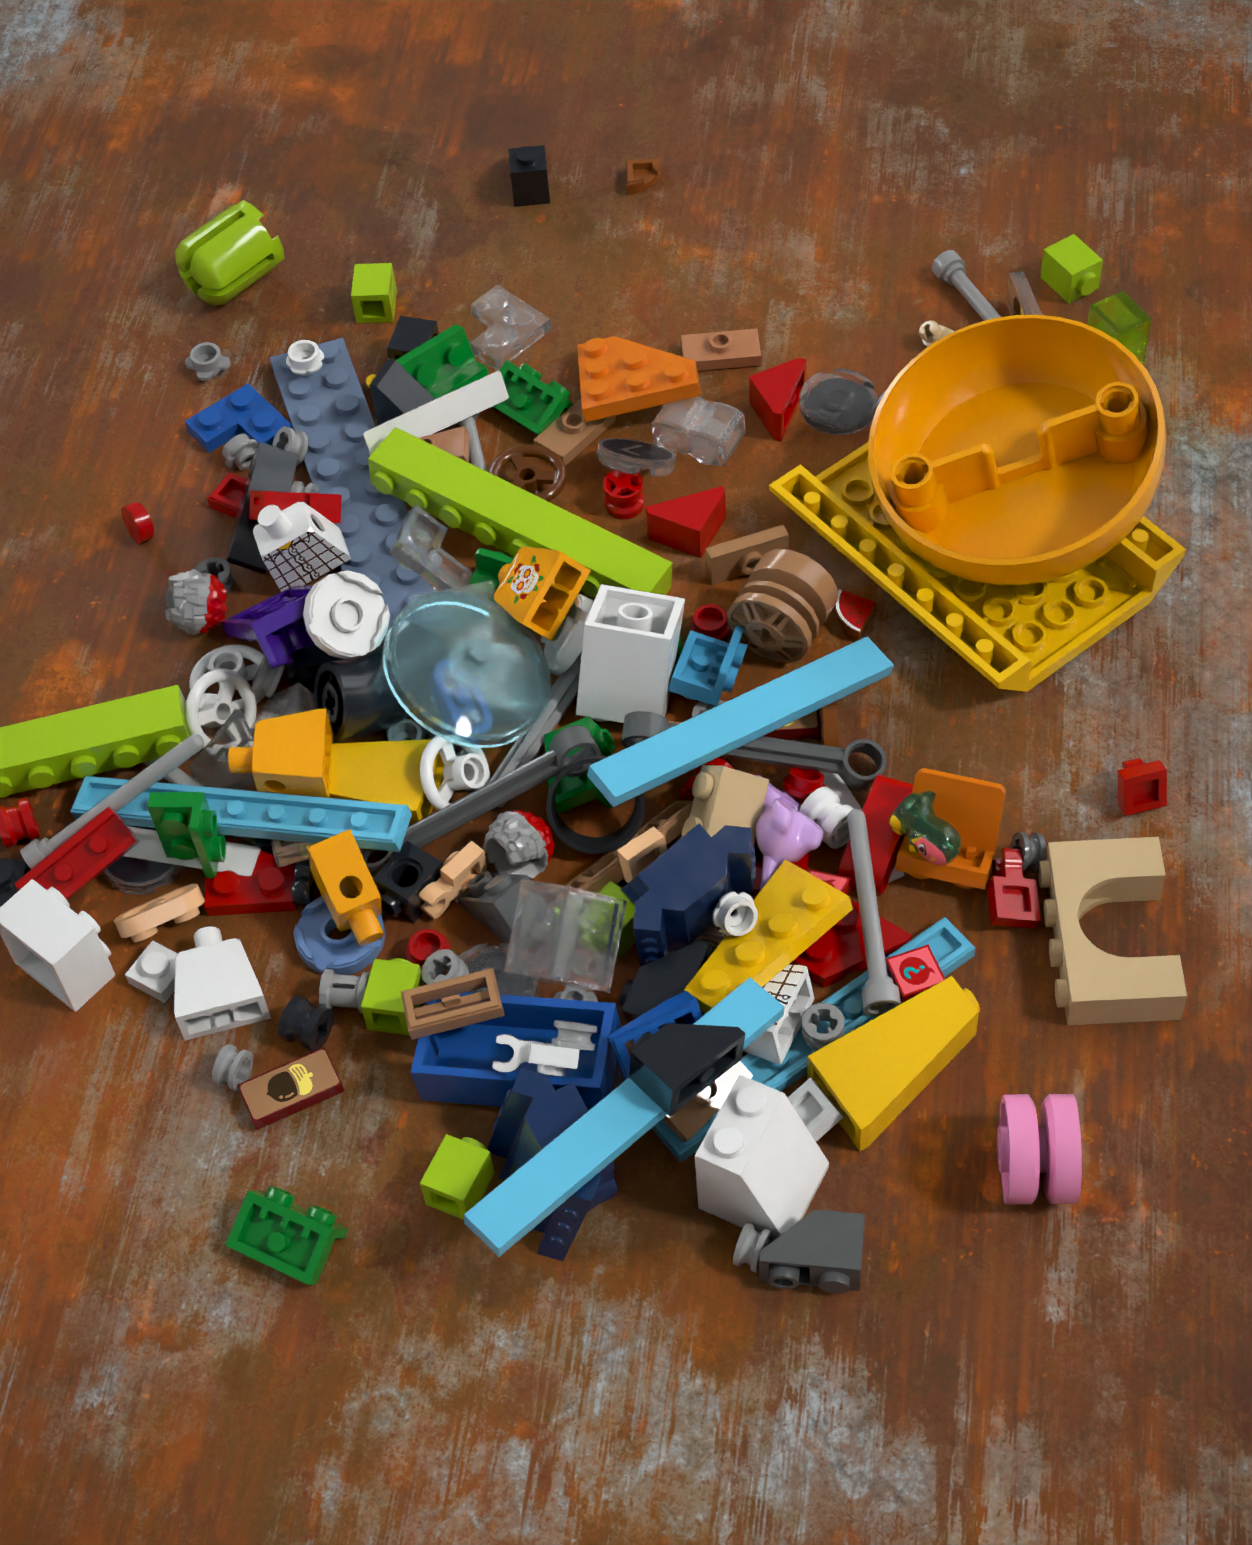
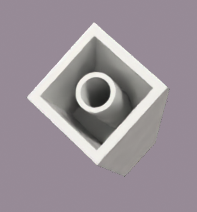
[576,584,685,723]
[695,1074,829,1241]

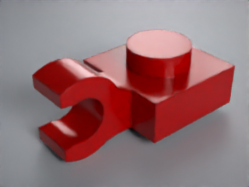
[987,848,1041,929]

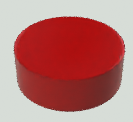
[121,501,154,544]

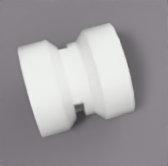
[799,787,854,849]

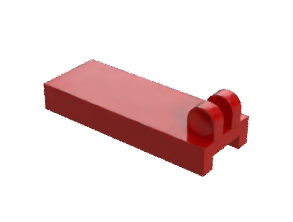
[14,807,140,901]

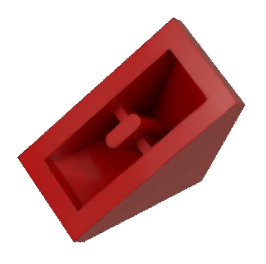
[749,358,806,442]
[645,486,726,558]

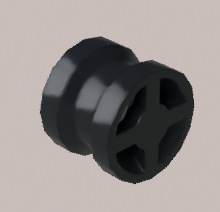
[278,996,334,1052]

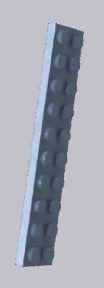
[269,338,447,632]

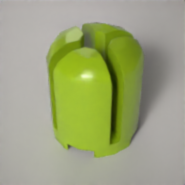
[175,200,285,306]

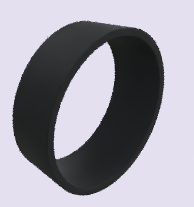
[546,755,645,854]

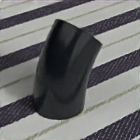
[314,622,456,743]

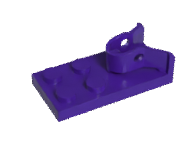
[220,585,319,669]

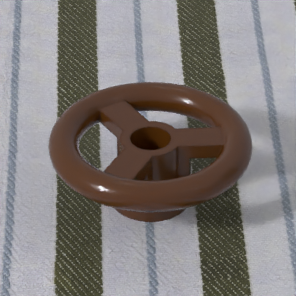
[488,445,567,502]

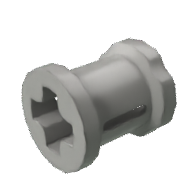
[319,969,370,1013]

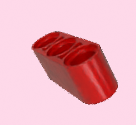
[838,774,913,896]

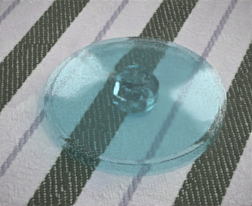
[383,591,551,748]

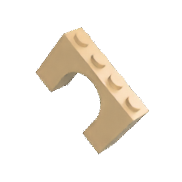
[1038,837,1187,1025]

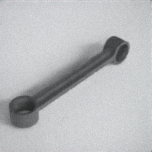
[621,711,887,789]
[359,726,601,878]

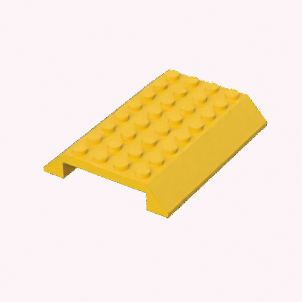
[769,442,1186,692]

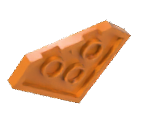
[577,336,701,422]

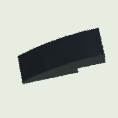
[226,442,299,575]

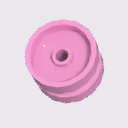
[997,1094,1082,1205]

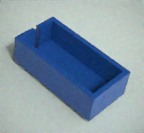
[410,992,621,1111]

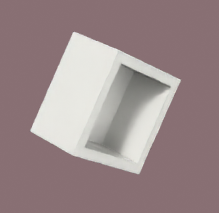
[0,879,115,1012]

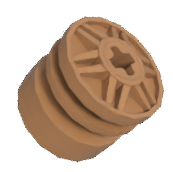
[727,549,838,663]

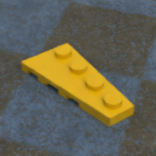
[684,859,853,1014]

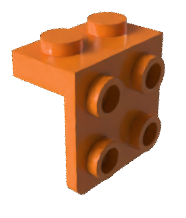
[895,768,1006,890]

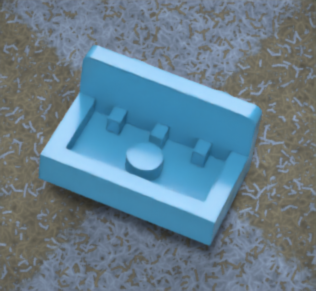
[668,625,747,706]

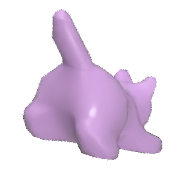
[755,775,823,891]

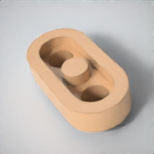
[114,884,205,942]

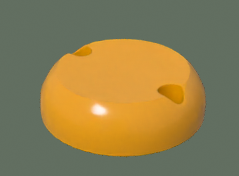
[868,315,1167,585]

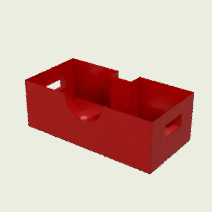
[249,490,342,523]

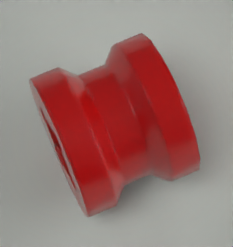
[603,468,644,520]
[0,797,41,849]

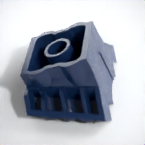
[620,823,756,967]
[487,1067,618,1261]

